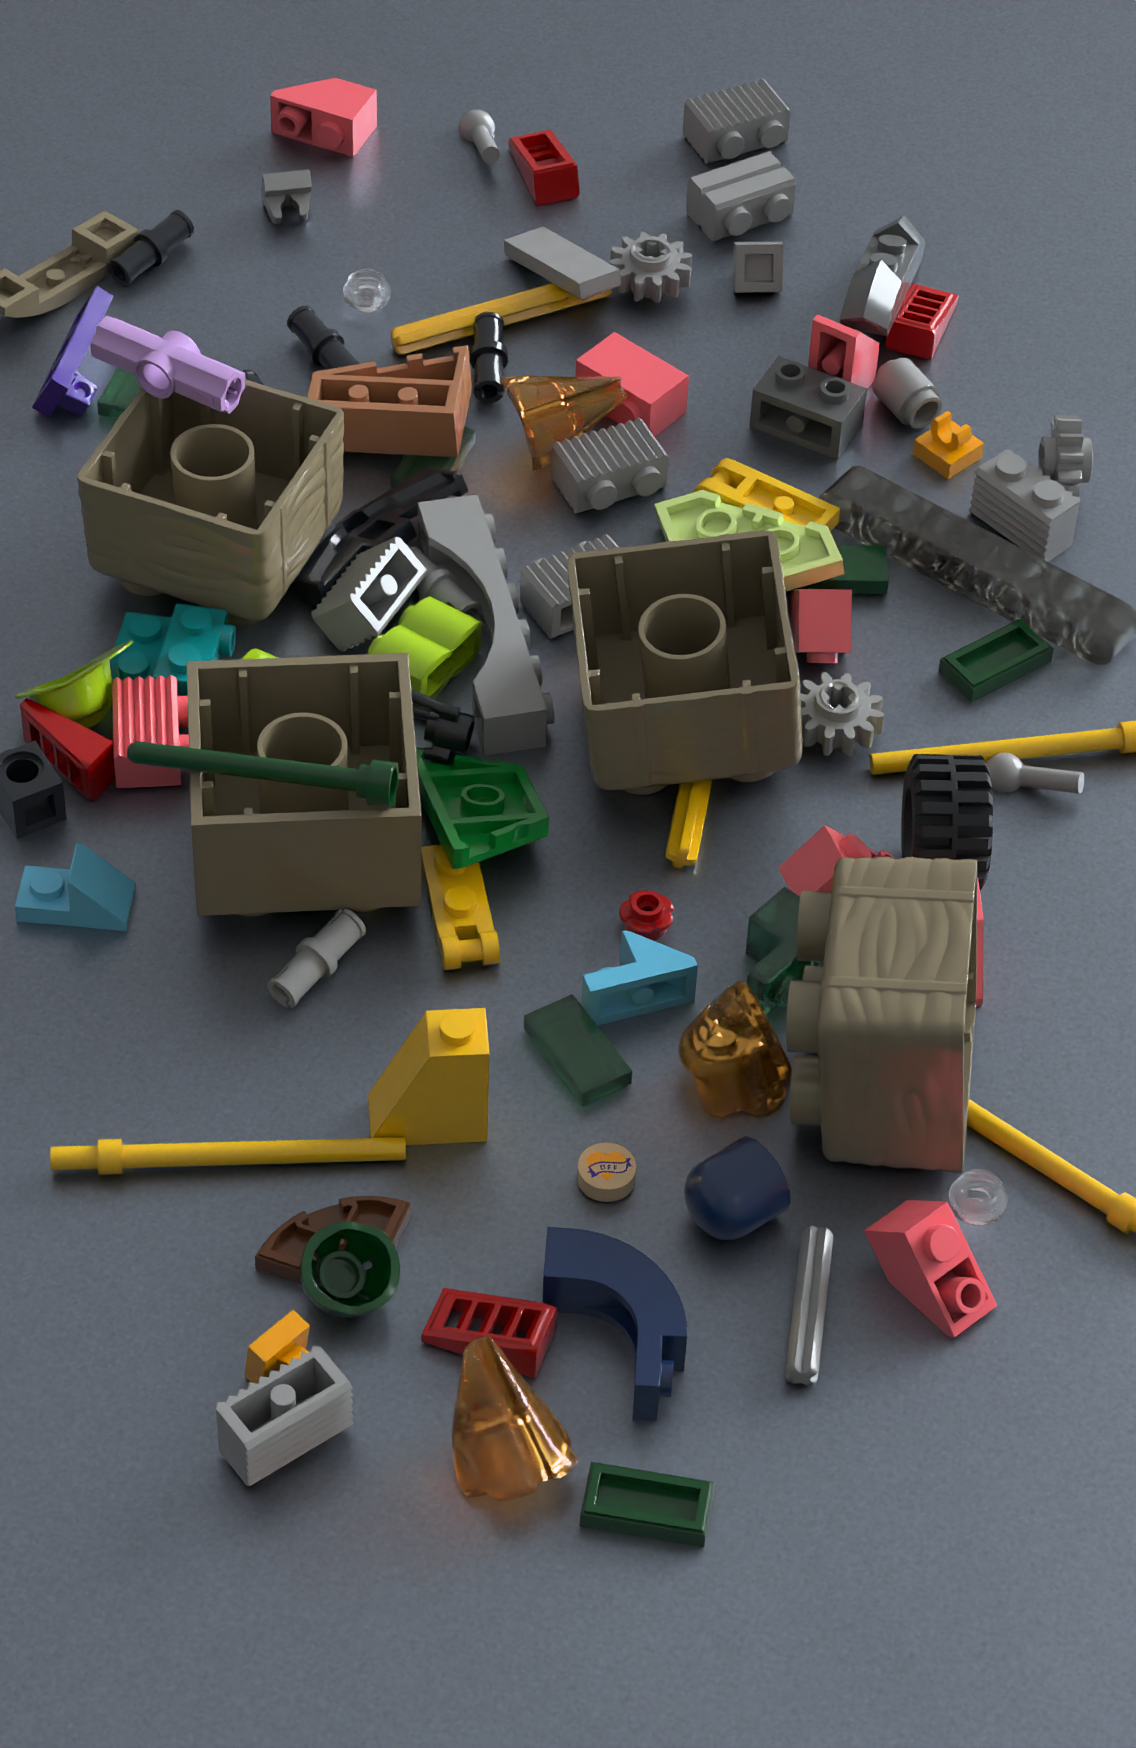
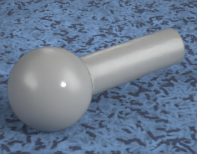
[459,110,500,164]
[986,752,1084,794]

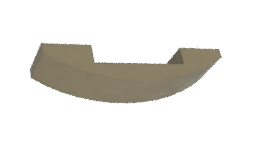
[0,210,139,318]

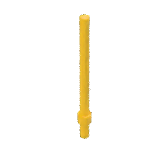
[869,721,1136,775]
[967,1099,1136,1235]
[50,1137,406,1175]

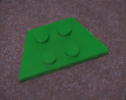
[416,749,549,869]

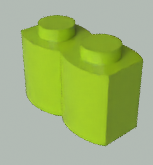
[367,596,482,707]

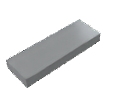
[504,227,621,300]

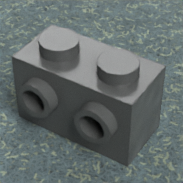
[749,356,867,460]

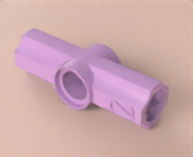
[90,316,246,414]

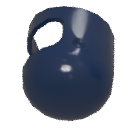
[684,1136,791,1241]

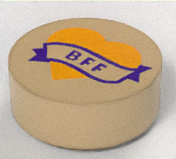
[577,1142,637,1202]

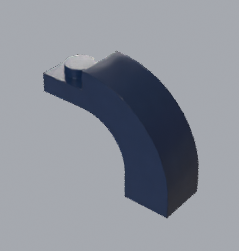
[542,1227,687,1421]

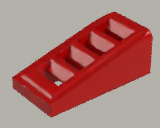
[508,130,580,206]
[886,284,959,360]
[20,698,116,801]
[421,1288,558,1378]

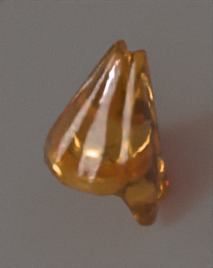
[499,376,628,472]
[678,981,792,1119]
[452,1336,577,1501]

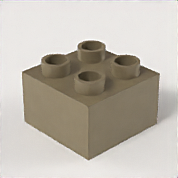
[187,653,422,917]

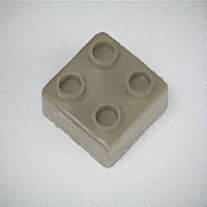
[77,379,345,625]
[567,530,803,795]
[786,857,977,1173]

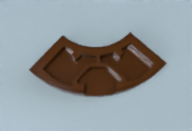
[255,1196,412,1284]

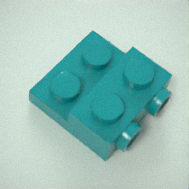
[110,604,236,696]

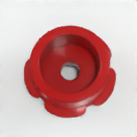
[619,890,673,941]

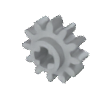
[609,232,692,303]
[1038,415,1093,497]
[800,672,884,756]

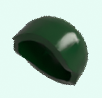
[299,1221,400,1318]

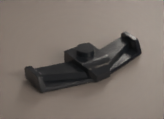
[291,466,468,605]

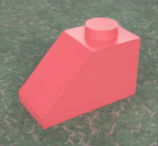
[808,314,880,389]
[790,589,852,663]

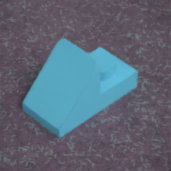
[15,843,136,931]
[581,931,698,1028]

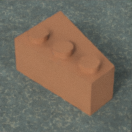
[307,345,472,457]

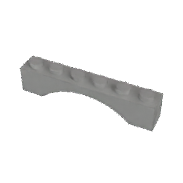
[418,494,555,756]

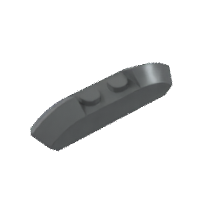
[840,215,925,336]

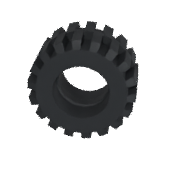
[901,754,993,891]

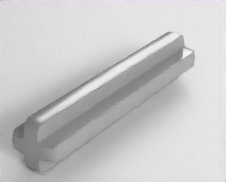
[785,1225,834,1386]

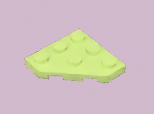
[654,490,845,592]

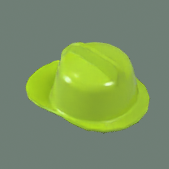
[14,640,133,728]

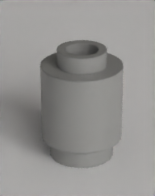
[873,358,942,429]

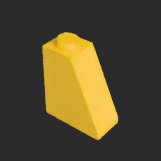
[368,1008,489,1145]

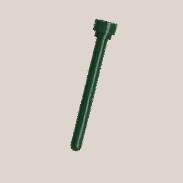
[127,741,399,808]

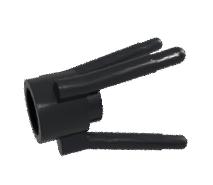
[411,689,475,764]

